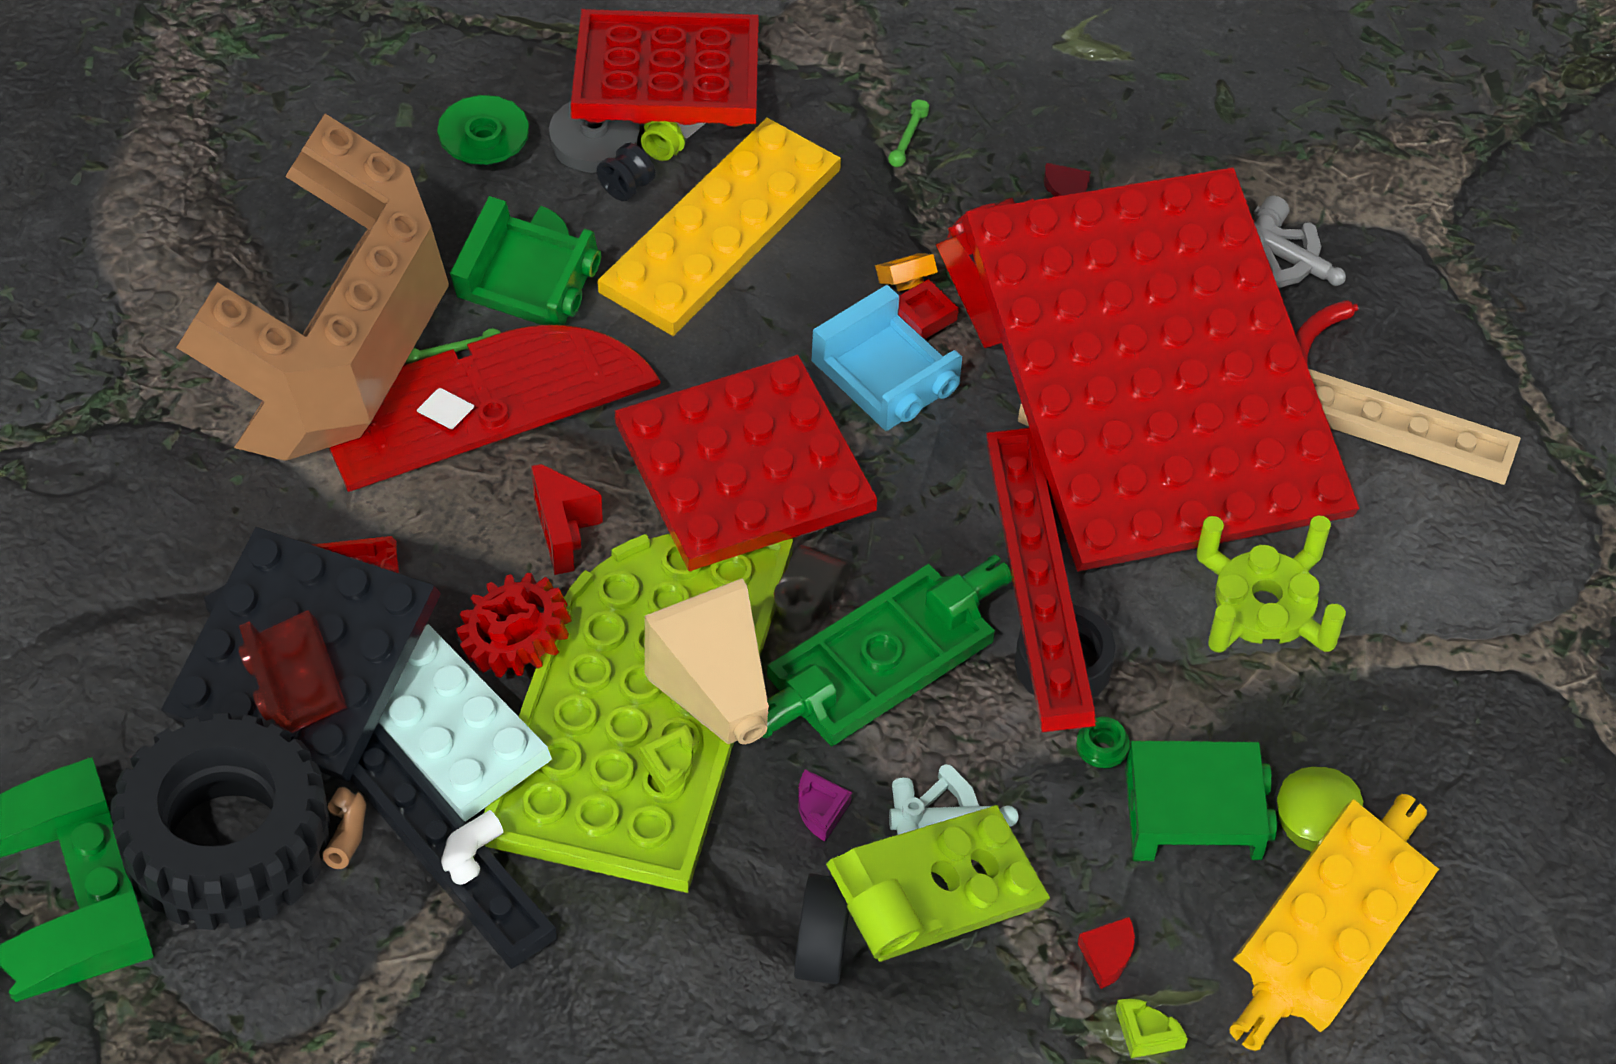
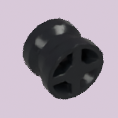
[596,143,655,201]

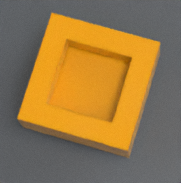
[875,253,938,291]

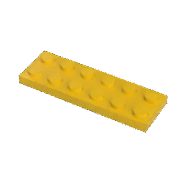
[598,118,841,336]

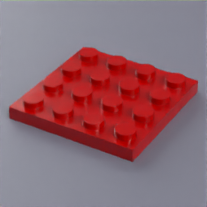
[571,9,759,127]
[615,355,877,571]

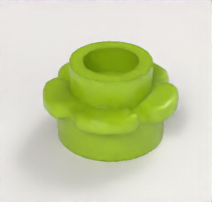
[641,121,685,161]

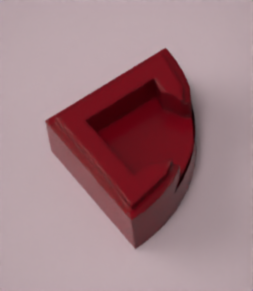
[1044,163,1091,197]

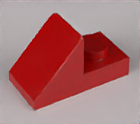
[531,464,603,575]

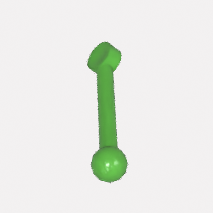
[888,100,929,167]
[405,328,501,364]

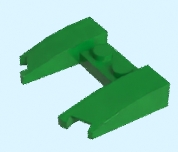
[0,757,154,1002]

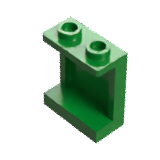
[450,196,601,325]
[1125,741,1277,861]

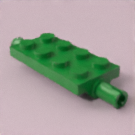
[762,554,1012,747]

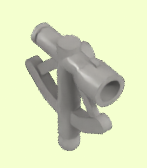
[1253,196,1346,288]

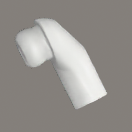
[441,810,503,885]

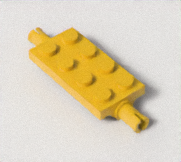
[1230,794,1439,1051]

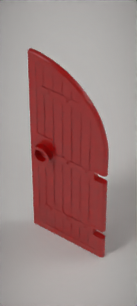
[329,325,661,492]

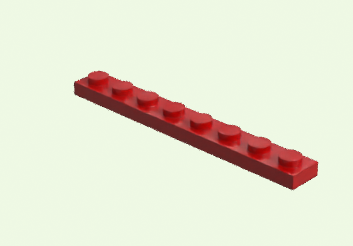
[986,428,1095,732]

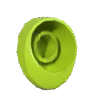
[1277,767,1363,852]

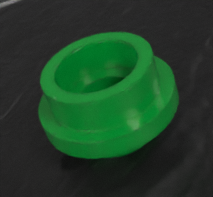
[1076,717,1130,768]

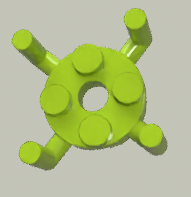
[1196,515,1346,653]

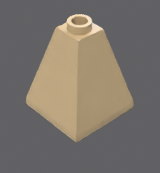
[644,578,768,744]

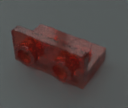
[238,610,347,733]

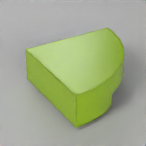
[639,725,693,797]
[1116,999,1187,1058]

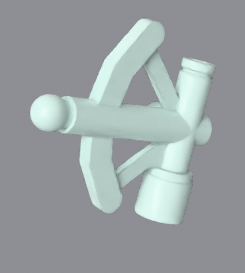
[889,764,1019,835]

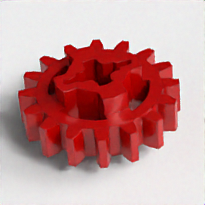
[457,573,572,678]

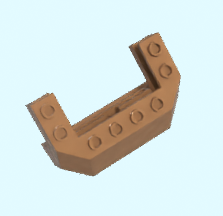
[176,114,449,461]

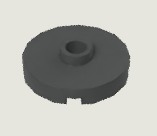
[548,102,640,173]

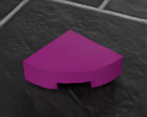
[798,769,852,842]

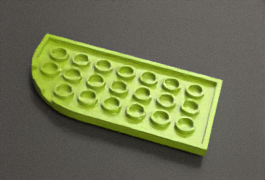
[484,534,793,893]

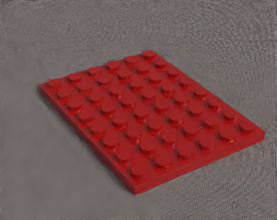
[962,167,1360,572]

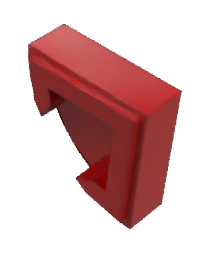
[1077,917,1135,989]

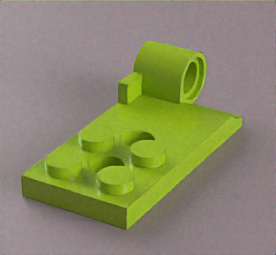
[826,805,1050,962]

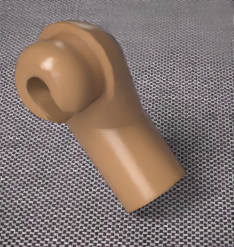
[322,787,367,869]

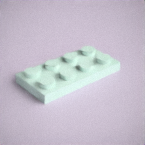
[378,624,552,822]

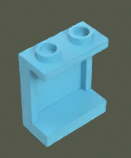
[811,285,962,431]

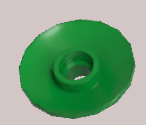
[437,95,529,165]

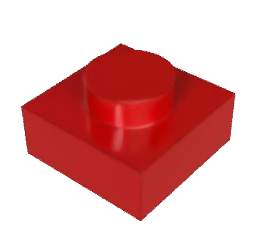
[898,279,959,339]

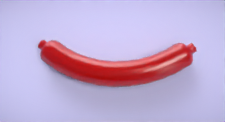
[1295,300,1358,367]

